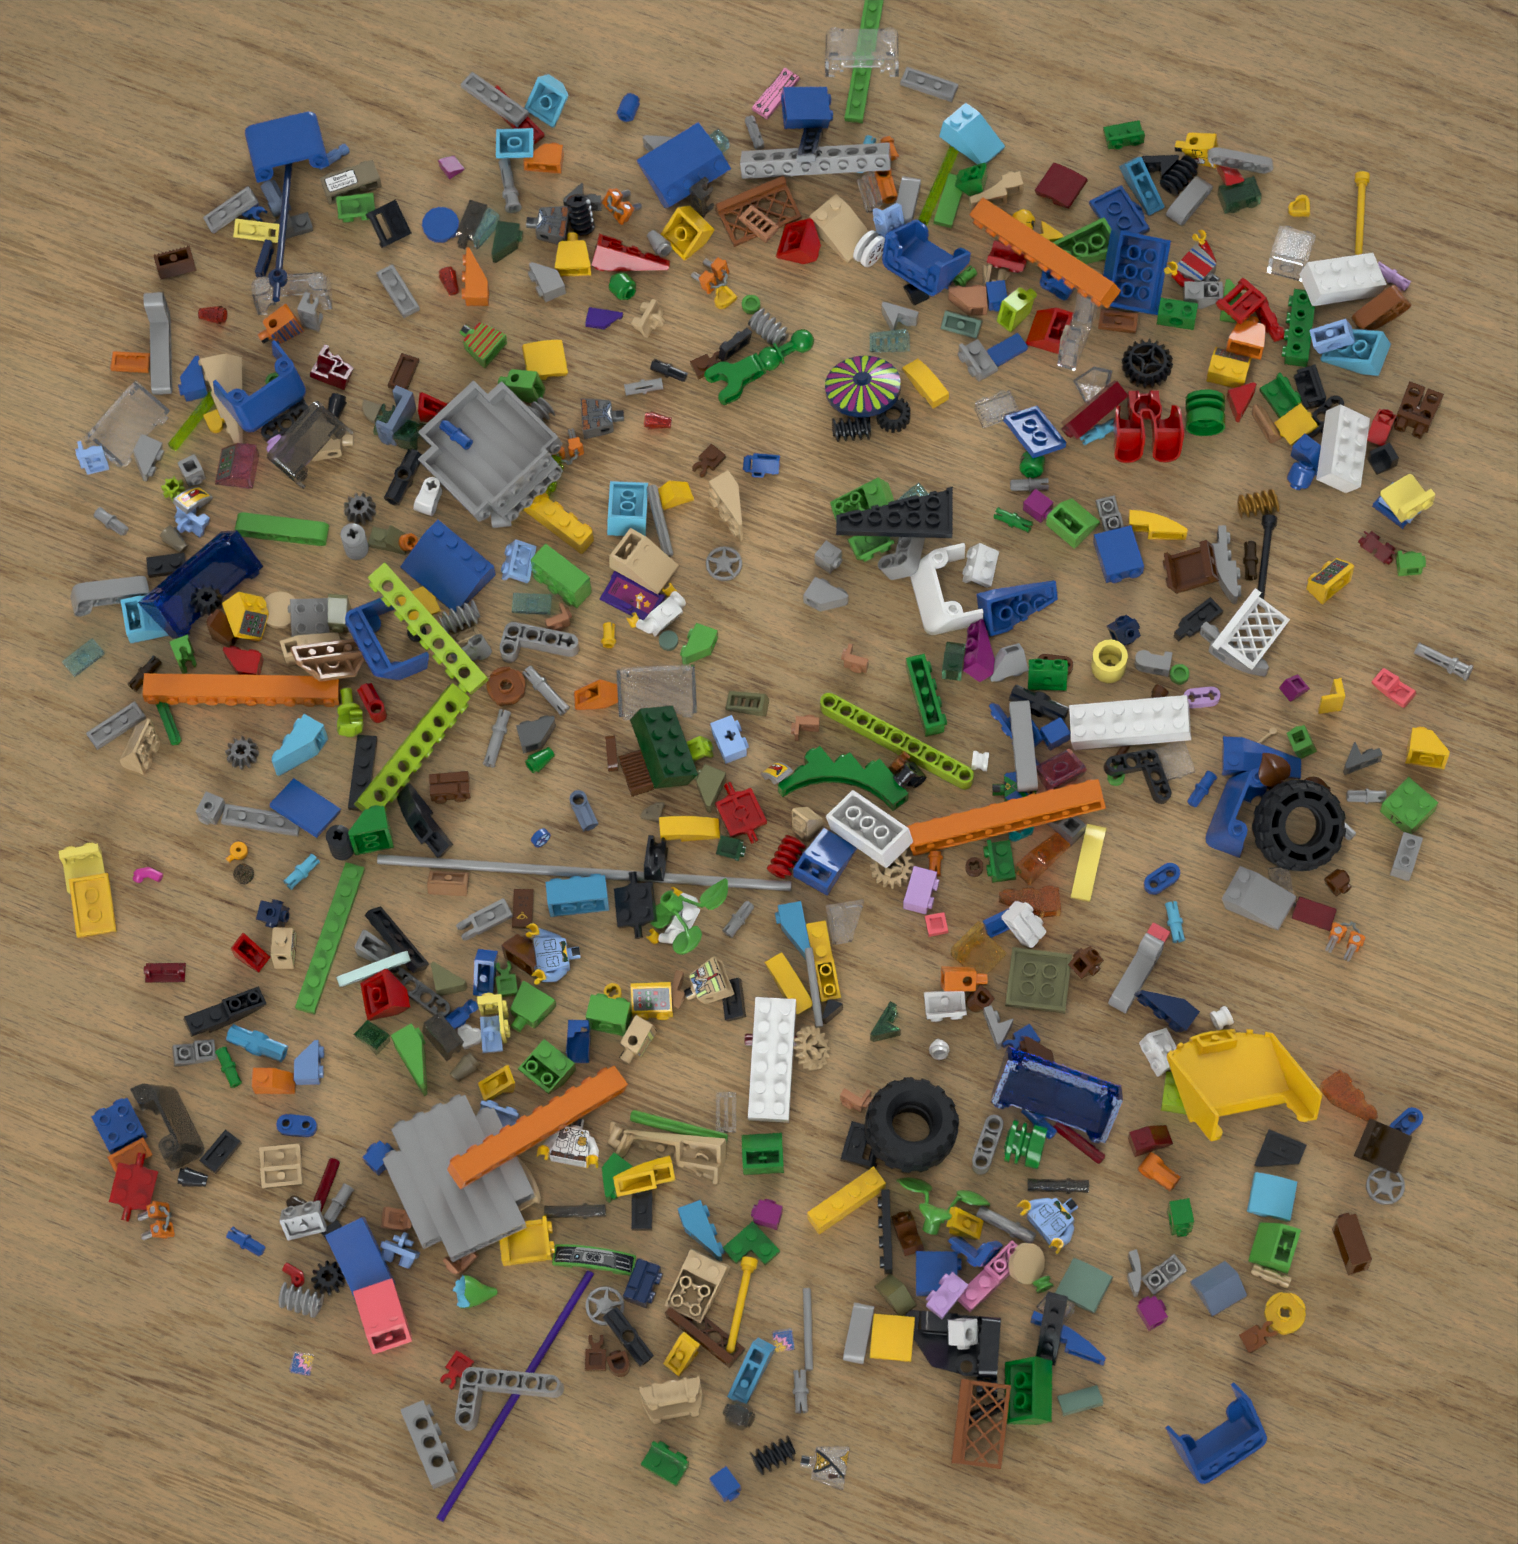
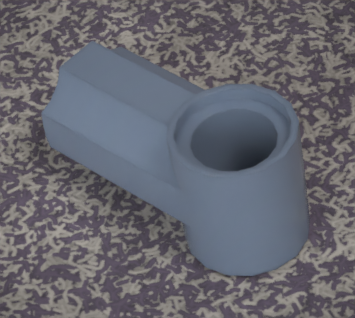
[260,179,292,218]
[569,790,598,831]

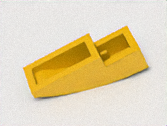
[902,358,949,409]
[1128,510,1187,540]
[659,816,720,842]
[764,952,813,1015]
[613,1156,675,1197]

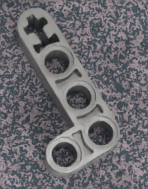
[878,537,925,580]
[70,576,150,617]
[500,622,579,663]
[1108,933,1165,1014]

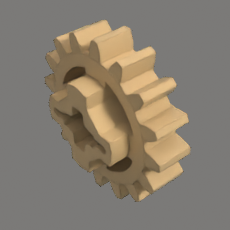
[870,850,913,889]
[793,1026,830,1071]

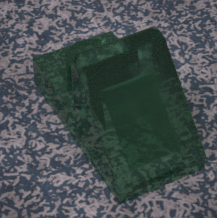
[392,420,426,450]
[870,1001,901,1042]
[354,1020,390,1055]

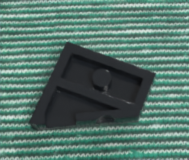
[1254,1129,1307,1167]

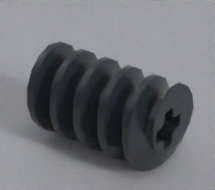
[1159,155,1198,196]
[567,194,595,236]
[832,417,871,442]
[326,825,354,861]
[750,1435,796,1476]

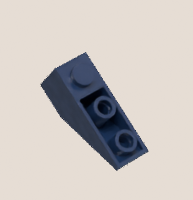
[1134,990,1200,1032]

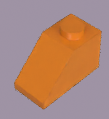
[523,143,564,174]
[574,679,618,710]
[252,1068,296,1094]

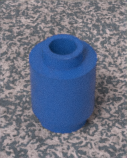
[616,93,640,122]

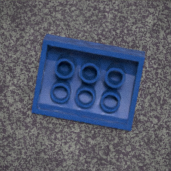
[636,122,731,208]
[1101,230,1171,315]
[400,520,496,613]

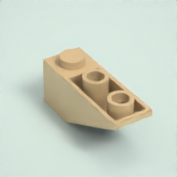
[280,632,340,667]
[792,807,823,842]

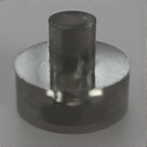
[233,863,254,885]

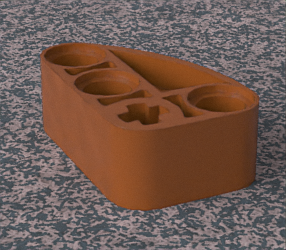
[1351,285,1411,331]

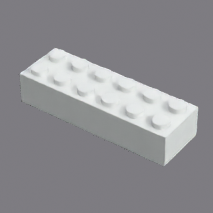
[1069,695,1191,750]
[748,997,796,1123]

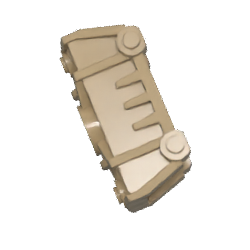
[639,1376,703,1424]

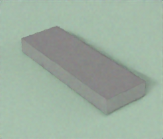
[900,67,958,102]
[203,186,259,234]
[376,264,420,318]
[86,701,146,750]

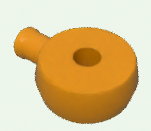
[226,842,248,863]

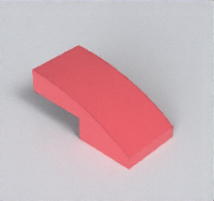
[1371,668,1416,708]

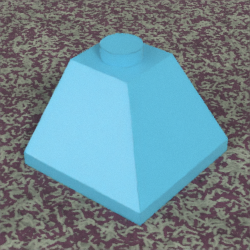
[524,74,569,128]
[496,128,533,158]

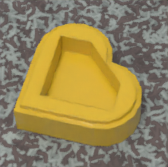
[1288,195,1310,217]
[714,286,737,309]
[203,409,225,433]

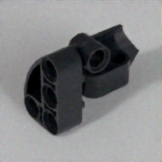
[905,1310,1001,1378]

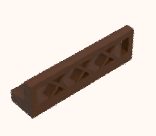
[665,1307,745,1368]

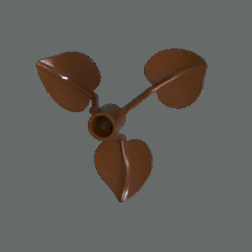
[1253,753,1331,837]

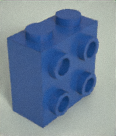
[91,1098,148,1154]
[916,1251,961,1297]

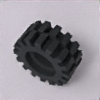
[876,397,910,433]

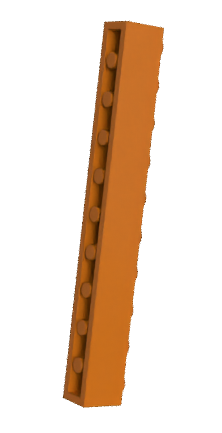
[969,197,1121,309]
[143,673,340,707]
[906,779,1106,856]
[447,1065,628,1190]

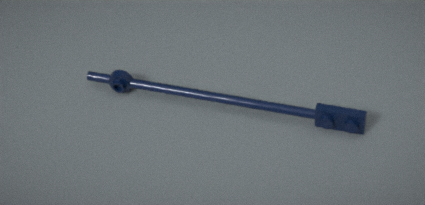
[268,161,299,302]

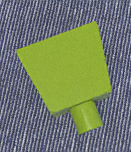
[997,287,1037,333]

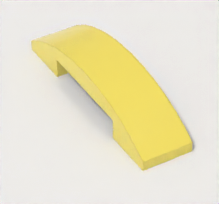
[1071,824,1106,902]

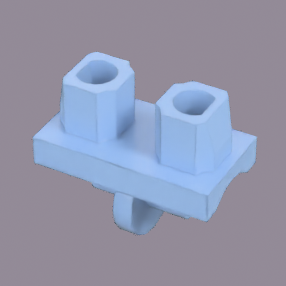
[174,506,210,538]
[480,1015,503,1053]
[380,1232,420,1269]

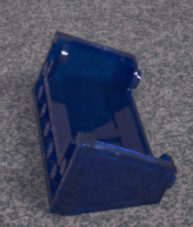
[138,530,264,639]
[991,1046,1123,1144]

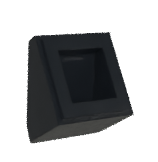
[903,283,930,305]
[822,999,843,1024]

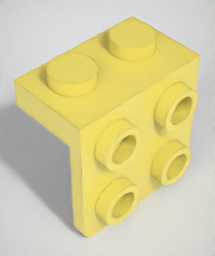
[1380,474,1436,523]
[59,843,105,895]
[477,993,511,1043]

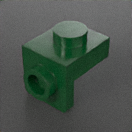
[716,834,746,861]

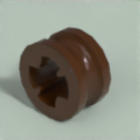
[965,857,983,877]

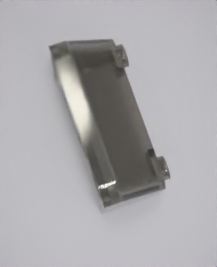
[267,401,354,489]

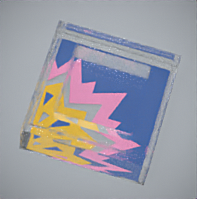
[772,1328,795,1353]
[289,1351,314,1376]

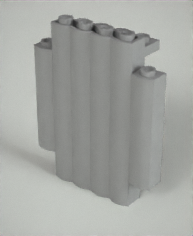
[418,380,563,523]
[382,1094,535,1262]

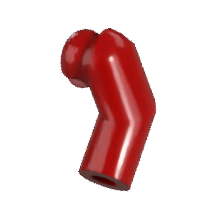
[282,1262,305,1287]

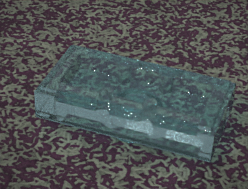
[512,593,552,615]
[62,638,105,678]

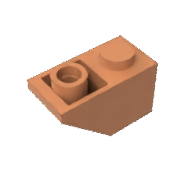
[948,285,987,316]

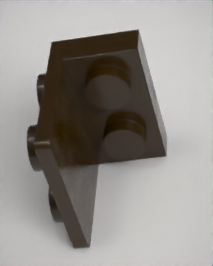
[1354,1118,1412,1174]

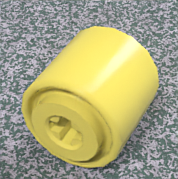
[1091,639,1128,683]

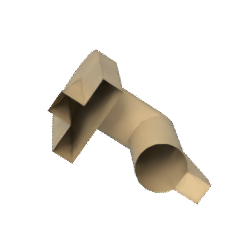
[982,264,1011,286]
[608,1122,636,1158]

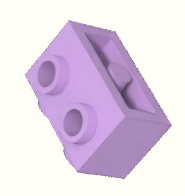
[903,866,940,915]
[926,1272,968,1319]

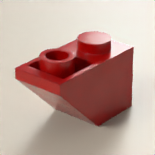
[1367,409,1397,446]
[223,646,264,675]

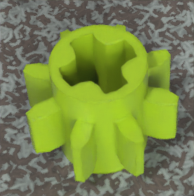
[161,476,186,502]

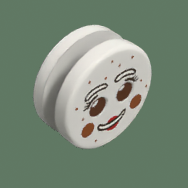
[853,230,885,267]

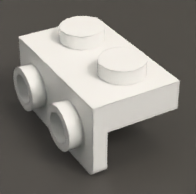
[962,543,999,588]
[924,990,967,1022]

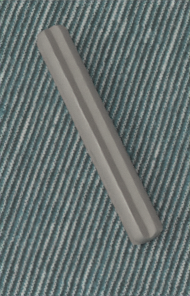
[646,485,673,557]

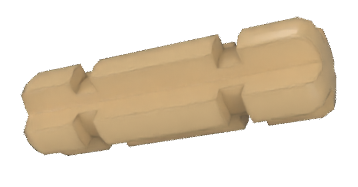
[1251,1263,1291,1288]

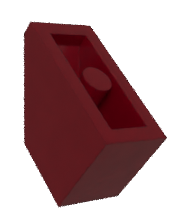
[1128,1125,1173,1157]

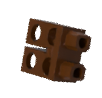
[1395,381,1444,439]

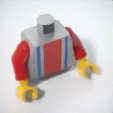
[1164,230,1221,287]

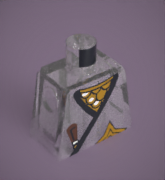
[800,1446,850,1490]

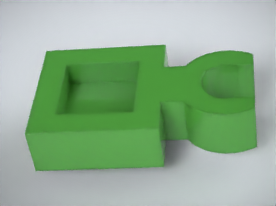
[495,961,518,997]

